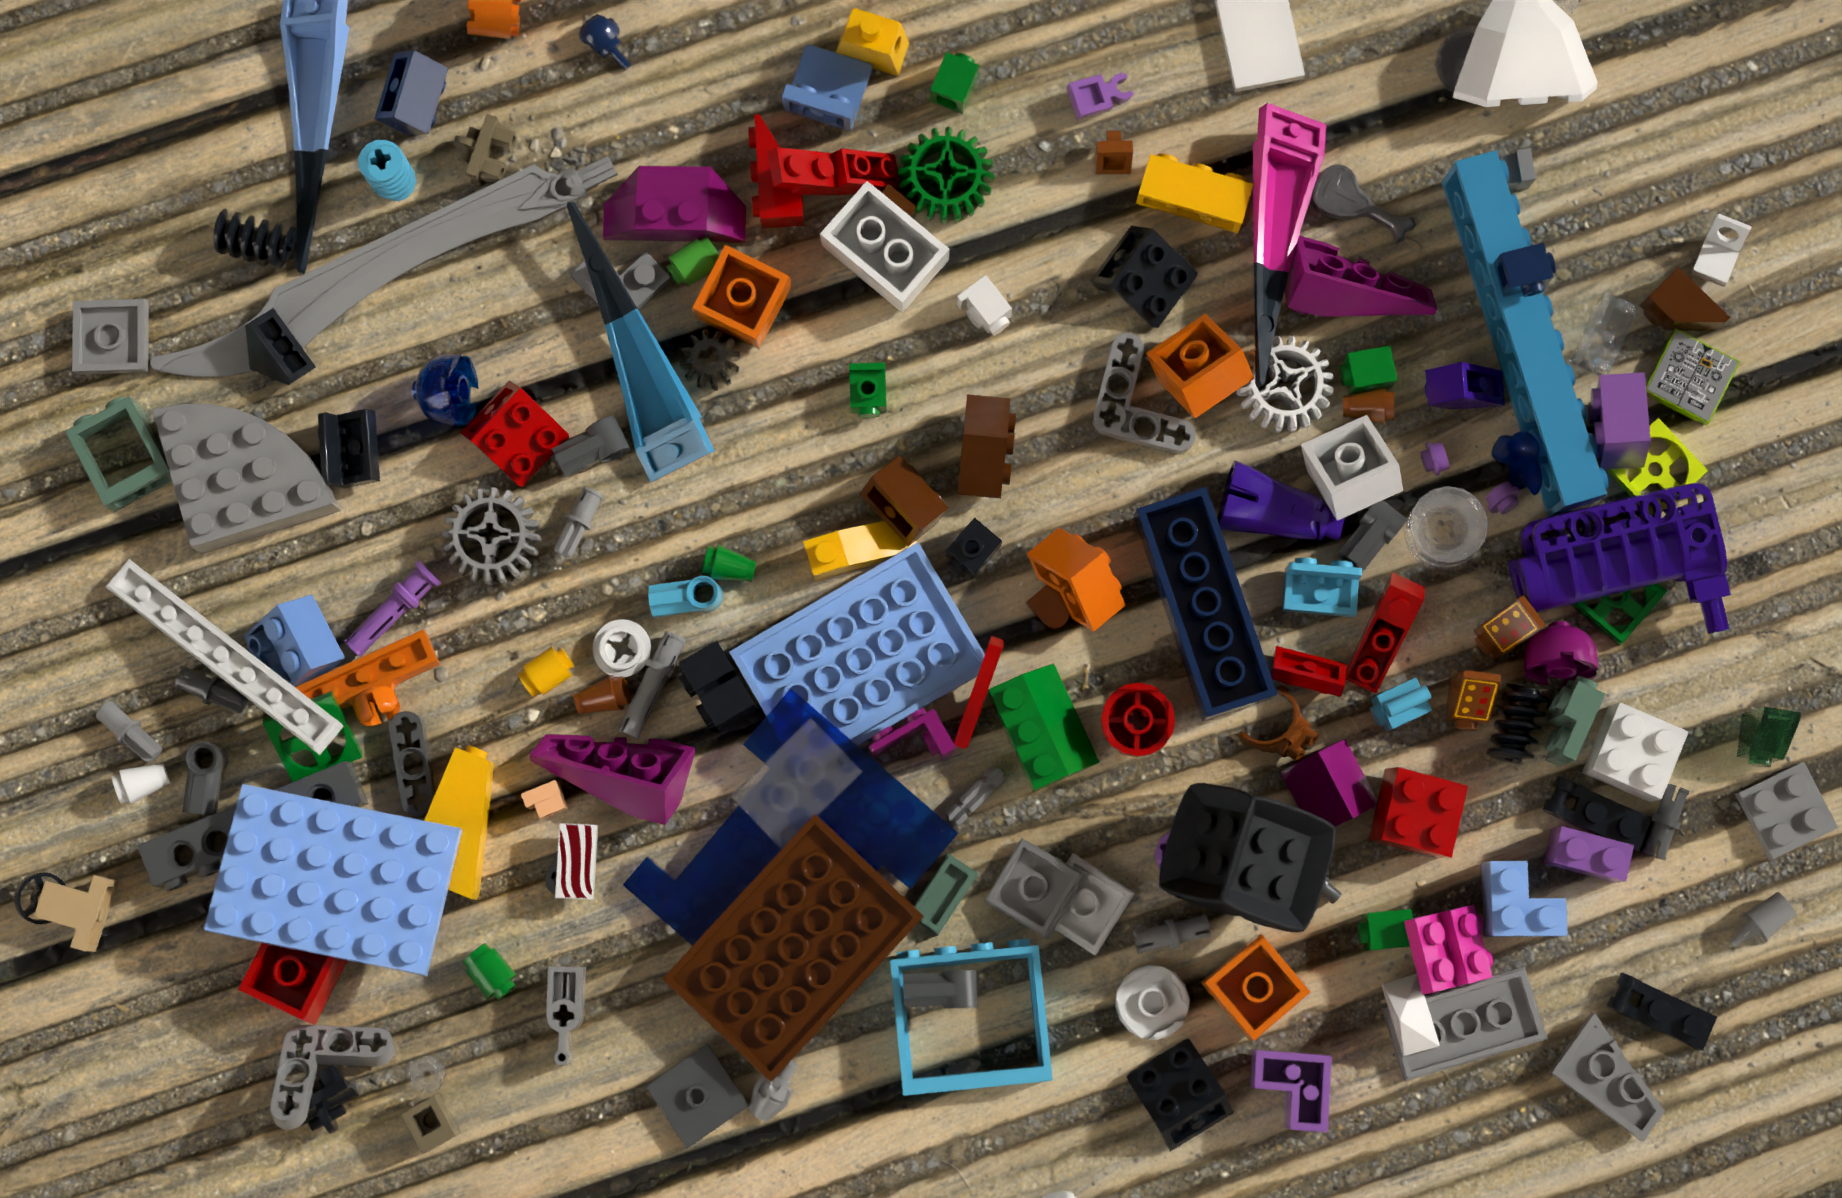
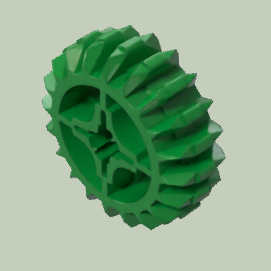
[898,126,994,224]

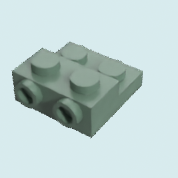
[1545,676,1605,767]

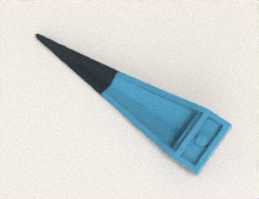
[567,202,715,482]

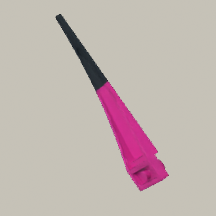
[1253,103,1326,388]

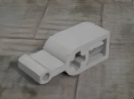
[546,966,586,1065]

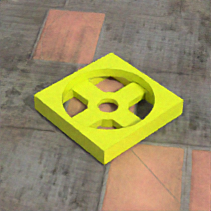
[1605,418,1708,516]

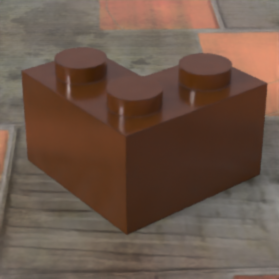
[958,394,1016,499]

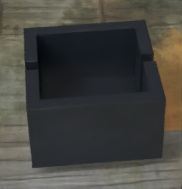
[677,640,758,733]

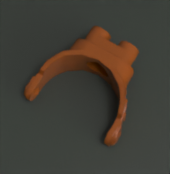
[1238,686,1319,762]

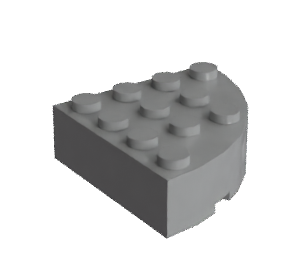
[152,404,341,554]

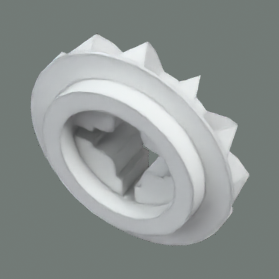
[593,619,652,678]

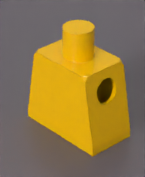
[836,8,909,76]

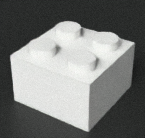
[1301,415,1403,521]
[1582,702,1689,802]

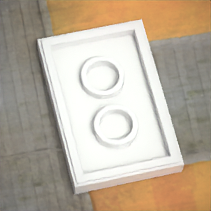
[1214,0,1305,92]

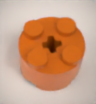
[467,0,521,39]

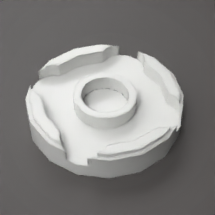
[1115,965,1190,1040]

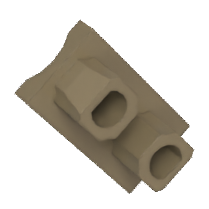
[453,114,517,186]

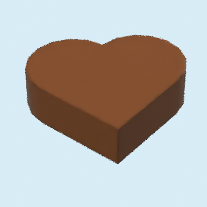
[1026,585,1069,629]

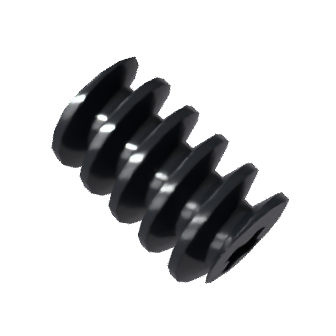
[213,209,296,270]
[1486,683,1550,765]

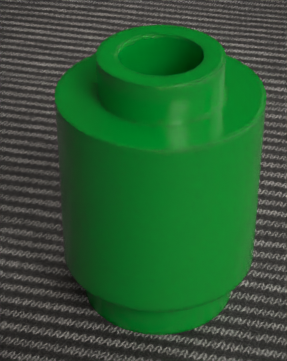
[463,943,517,1000]

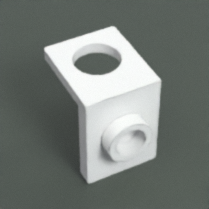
[1691,214,1751,287]

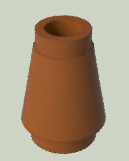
[1343,388,1394,424]
[574,675,631,714]

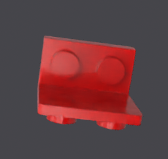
[460,381,569,487]

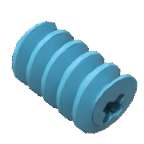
[358,140,416,201]

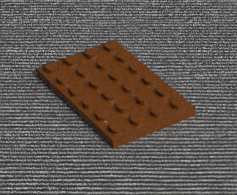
[662,814,925,1082]

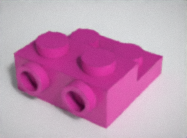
[1404,905,1493,995]

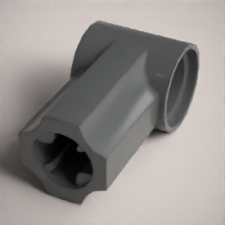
[552,416,630,478]
[1337,500,1408,572]
[182,742,228,815]
[903,970,977,1008]

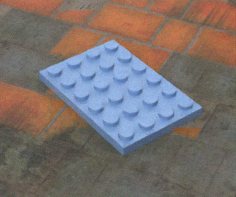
[729,542,985,778]
[204,784,463,976]

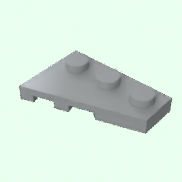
[1549,1012,1665,1141]

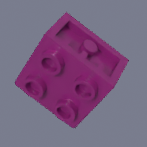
[869,708,956,760]

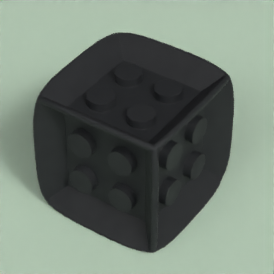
[1159,783,1335,933]

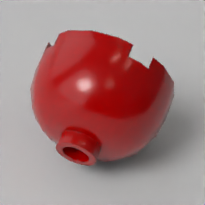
[1100,682,1176,758]

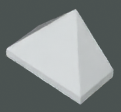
[1381,974,1440,1056]

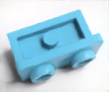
[1282,558,1362,618]

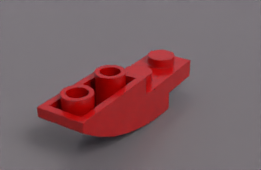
[768,147,900,195]

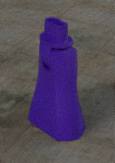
[1217,460,1345,540]

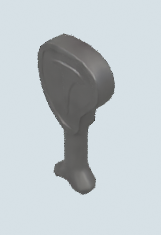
[1311,164,1416,244]

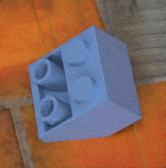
[244,594,345,687]

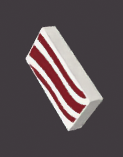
[555,823,598,900]

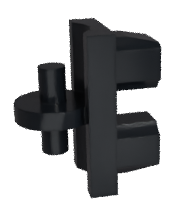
[283,1065,359,1134]

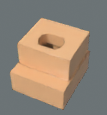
[521,780,569,820]

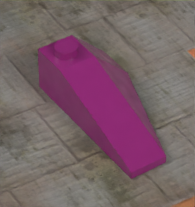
[530,734,695,825]

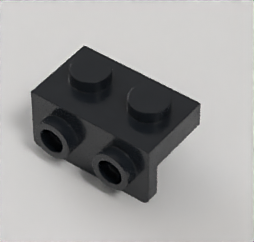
[318,409,380,488]

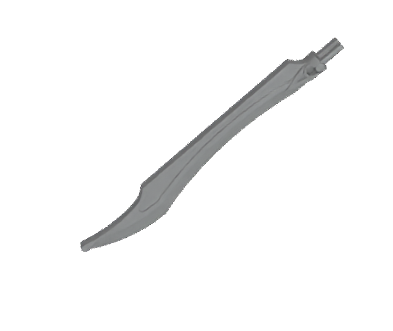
[150,156,617,377]

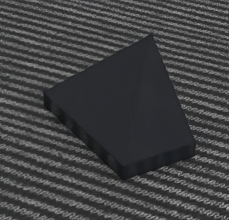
[245,308,316,386]

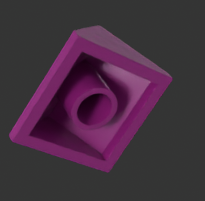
[1280,739,1378,827]

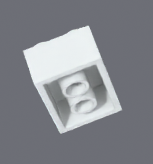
[820,181,949,313]

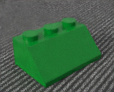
[988,663,1100,793]

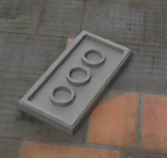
[1381,967,1548,1081]

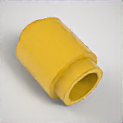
[517,646,574,698]

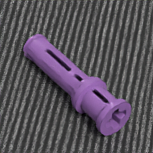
[344,560,442,657]

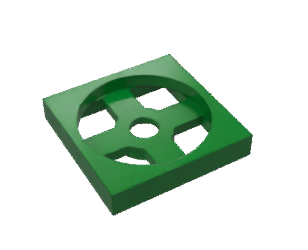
[1571,583,1667,646]
[262,691,363,782]

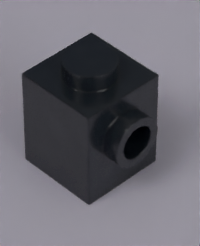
[946,517,1002,579]

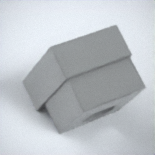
[1499,148,1536,191]

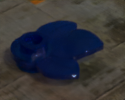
[1491,431,1542,495]

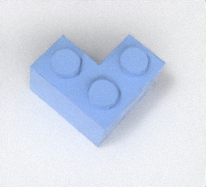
[1481,861,1568,937]

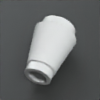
[112,763,171,805]

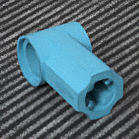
[648,576,723,618]

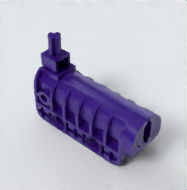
[1508,483,1731,634]

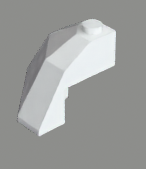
[1453,0,1597,107]

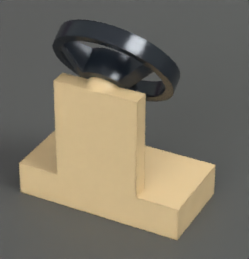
[14,872,119,952]

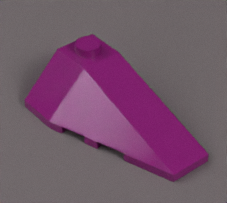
[1284,235,1438,317]

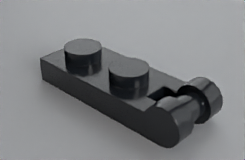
[1543,776,1652,852]
[1606,973,1717,1051]

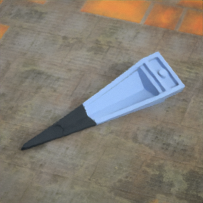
[280,0,350,274]

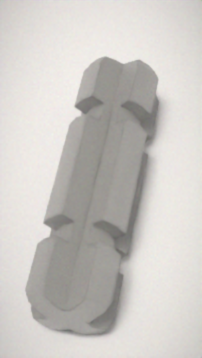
[945,765,1006,827]

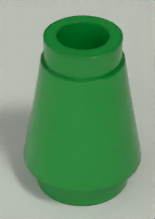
[701,544,757,582]

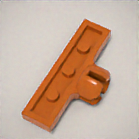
[295,629,440,726]

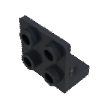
[1090,225,1197,328]
[1126,1039,1234,1152]

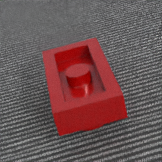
[1270,646,1347,697]

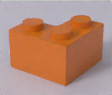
[1027,528,1126,632]

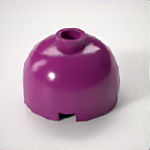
[1524,621,1598,686]

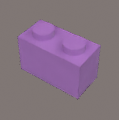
[1543,826,1634,883]

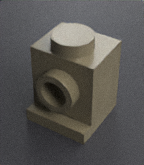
[401,1092,461,1154]

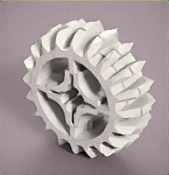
[1236,336,1334,433]

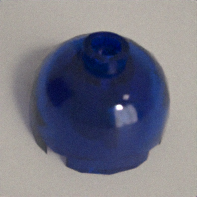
[412,354,479,426]

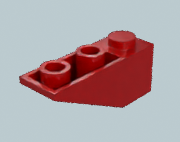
[748,114,804,228]
[1346,572,1425,693]

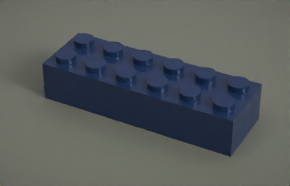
[1133,487,1277,721]

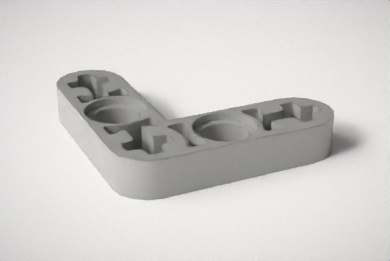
[1093,333,1196,454]
[270,1025,395,1130]

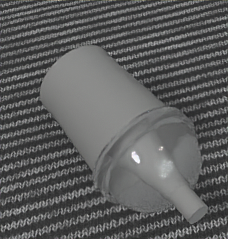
[1729,892,1797,947]

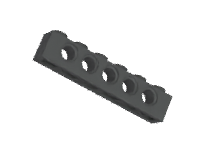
[137,761,369,891]

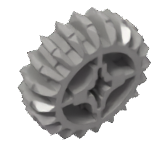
[442,487,541,586]

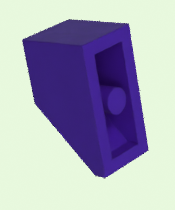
[1425,362,1505,409]

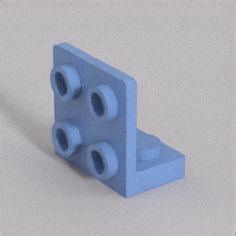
[782,44,872,132]

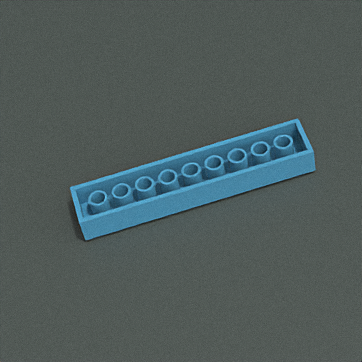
[1441,150,1609,517]

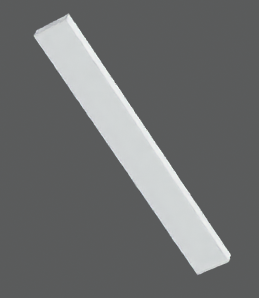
[105,559,344,755]

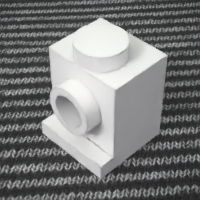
[957,275,1012,336]

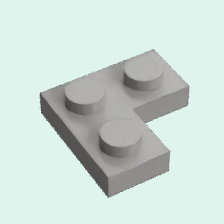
[570,252,672,310]

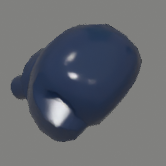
[579,14,631,70]

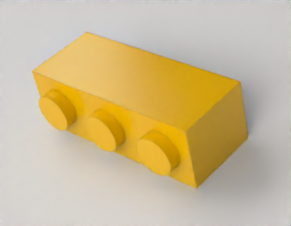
[1136,153,1254,234]

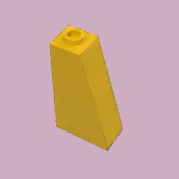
[424,745,495,900]

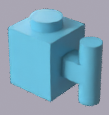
[1370,678,1432,732]

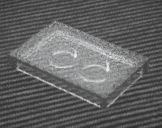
[731,718,863,849]

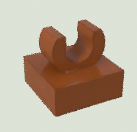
[1095,131,1133,174]

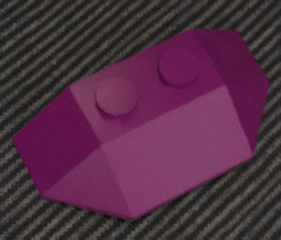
[603,166,746,242]

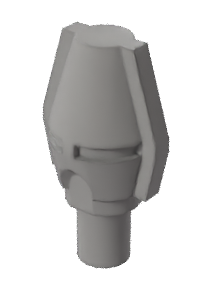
[748,1060,798,1123]

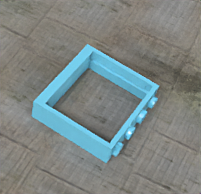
[890,939,1053,1096]

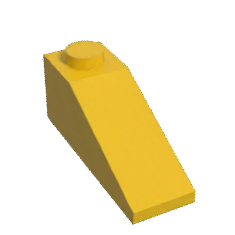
[803,521,917,582]

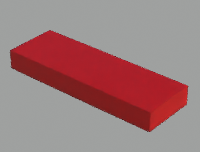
[954,636,1004,749]

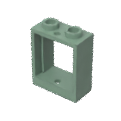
[65,396,172,512]

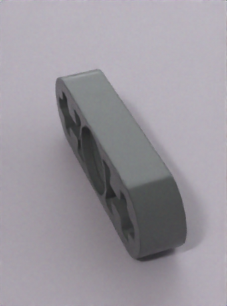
[389,711,436,817]

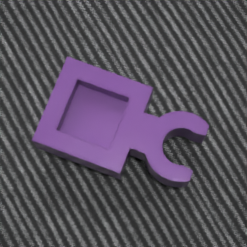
[1066,73,1134,120]

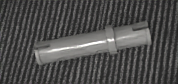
[617,631,686,739]

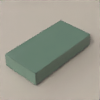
[914,853,979,935]

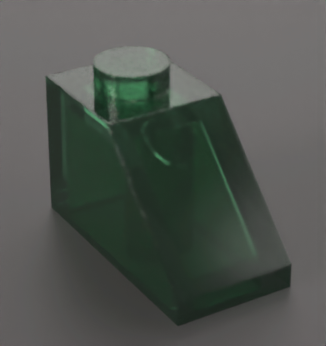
[1737,707,1801,767]

